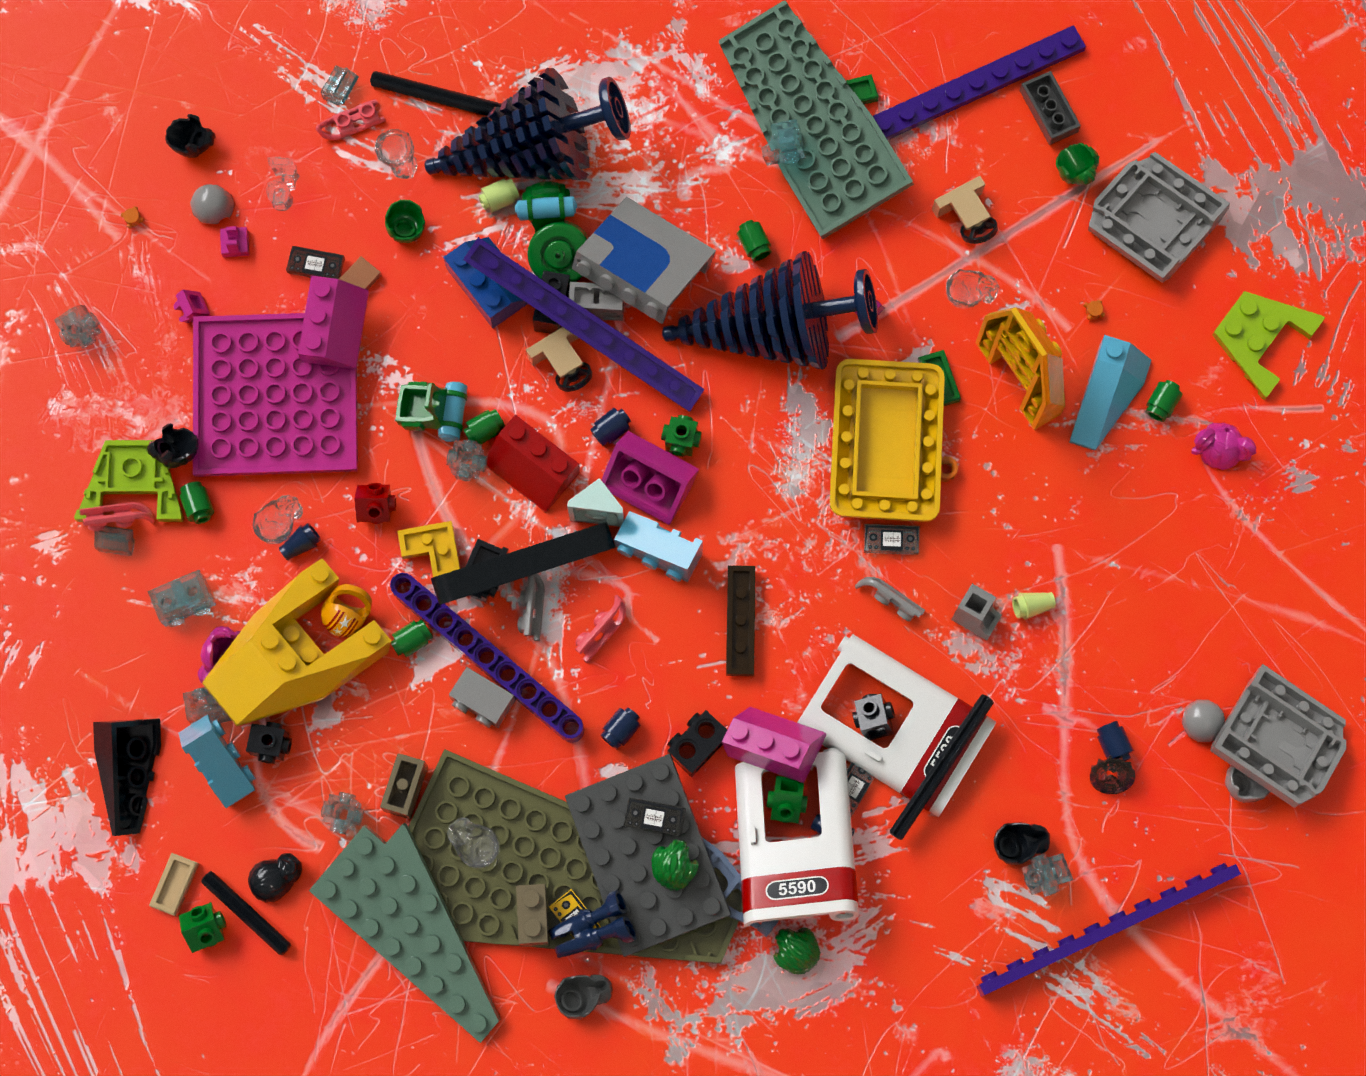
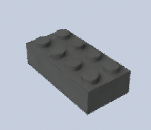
[1019,71,1081,145]

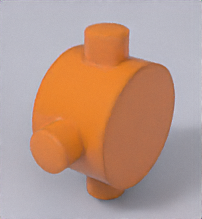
[121,206,144,229]
[1083,299,1105,321]

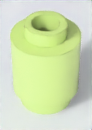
[478,178,520,213]

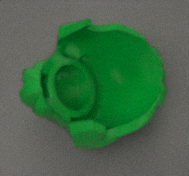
[1056,143,1100,185]
[651,840,699,891]
[773,928,821,974]

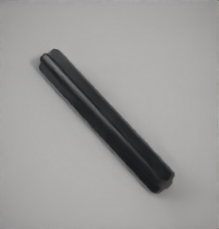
[201,871,291,955]

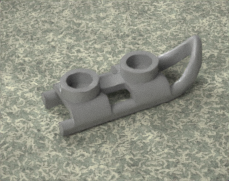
[517,574,545,641]
[855,577,925,622]

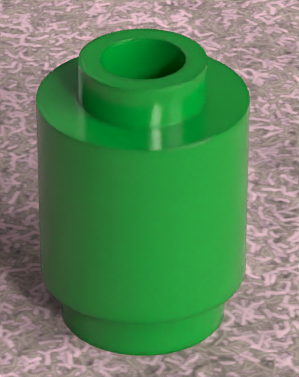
[736,220,772,262]
[1145,380,1183,422]
[463,409,505,446]
[180,481,214,524]
[391,619,433,658]

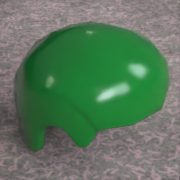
[385,199,425,243]

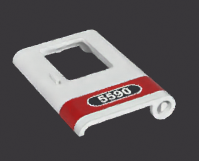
[797,634,996,817]
[735,748,859,927]

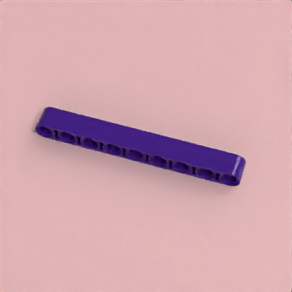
[390,573,585,743]

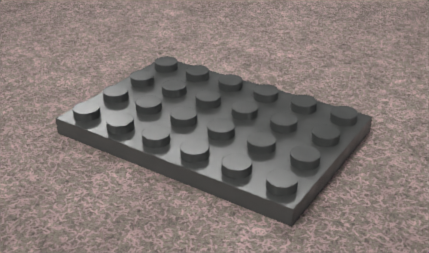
[565,754,732,957]

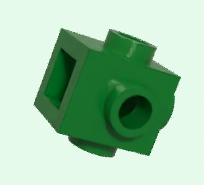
[661,415,702,457]
[766,776,808,824]
[179,902,227,953]

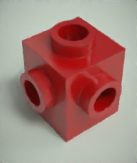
[354,483,396,524]

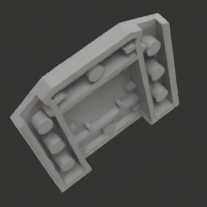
[1088,152,1230,283]
[1210,664,1346,808]

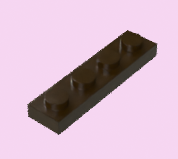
[726,565,755,677]

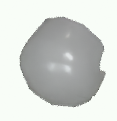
[190,184,234,224]
[1182,699,1225,742]
[1225,765,1270,803]

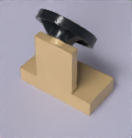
[932,176,998,244]
[526,327,592,392]

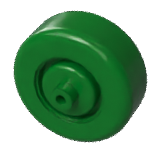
[527,220,589,285]

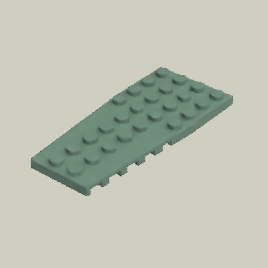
[719,0,914,240]

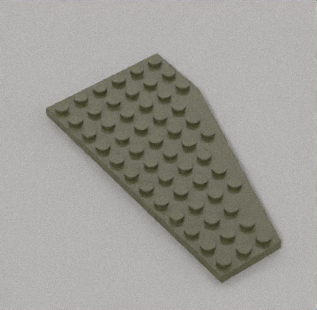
[409,749,743,964]

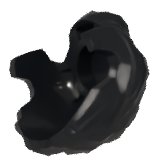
[165,114,216,158]
[147,423,199,469]

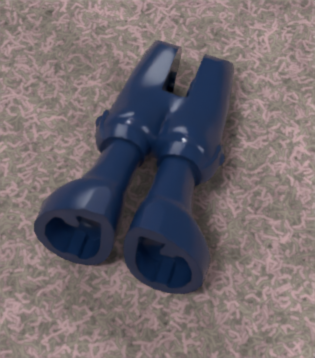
[548,890,637,958]

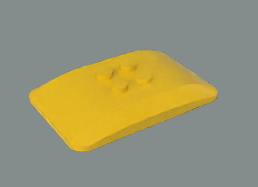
[829,359,945,522]

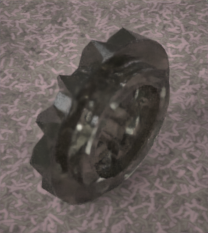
[1089,755,1135,794]

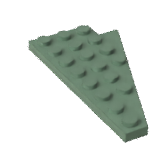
[309,823,501,1043]

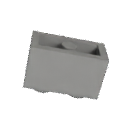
[449,667,516,728]

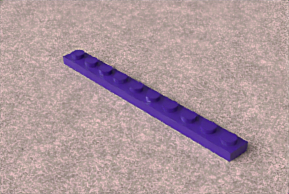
[873,25,1086,140]
[463,237,705,412]
[976,863,1241,997]

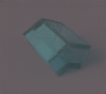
[321,65,359,105]
[94,526,135,556]

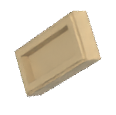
[149,853,199,917]

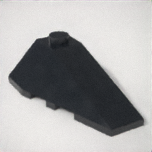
[93,718,161,836]

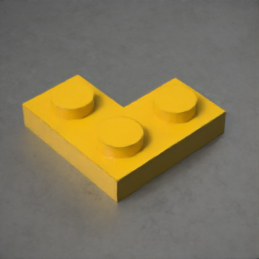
[397,521,460,577]

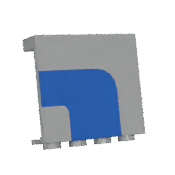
[572,196,716,324]

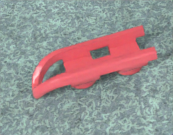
[316,99,386,140]
[80,502,155,531]
[575,595,626,663]

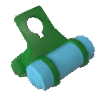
[515,181,577,233]
[395,382,468,442]

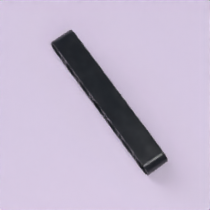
[431,522,616,605]

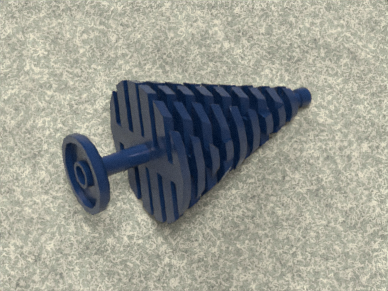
[424,67,631,180]
[662,251,878,369]

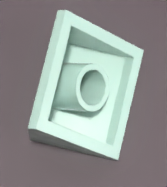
[567,478,624,527]

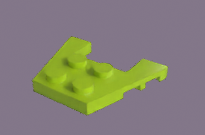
[1212,291,1325,400]
[74,440,184,522]

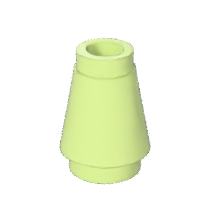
[1012,592,1056,620]

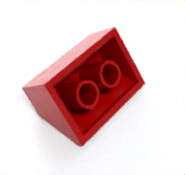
[483,414,580,513]

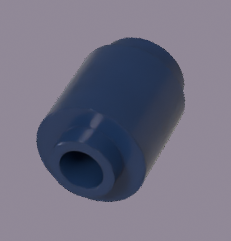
[590,408,631,446]
[600,707,641,750]
[1097,721,1134,765]

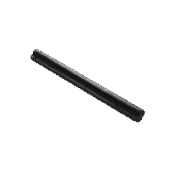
[370,71,502,116]
[890,694,994,840]

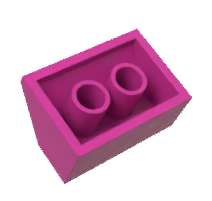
[298,276,369,369]
[601,431,699,525]
[722,707,826,783]

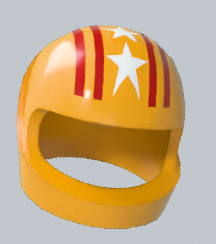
[321,584,372,637]

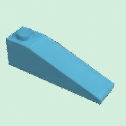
[1069,335,1151,451]

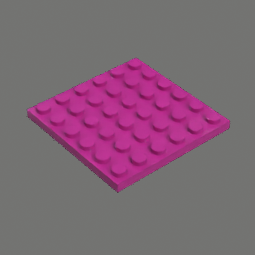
[193,313,358,477]

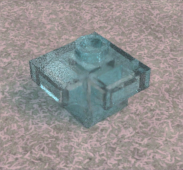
[761,119,806,166]

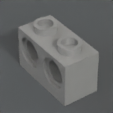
[569,282,624,321]

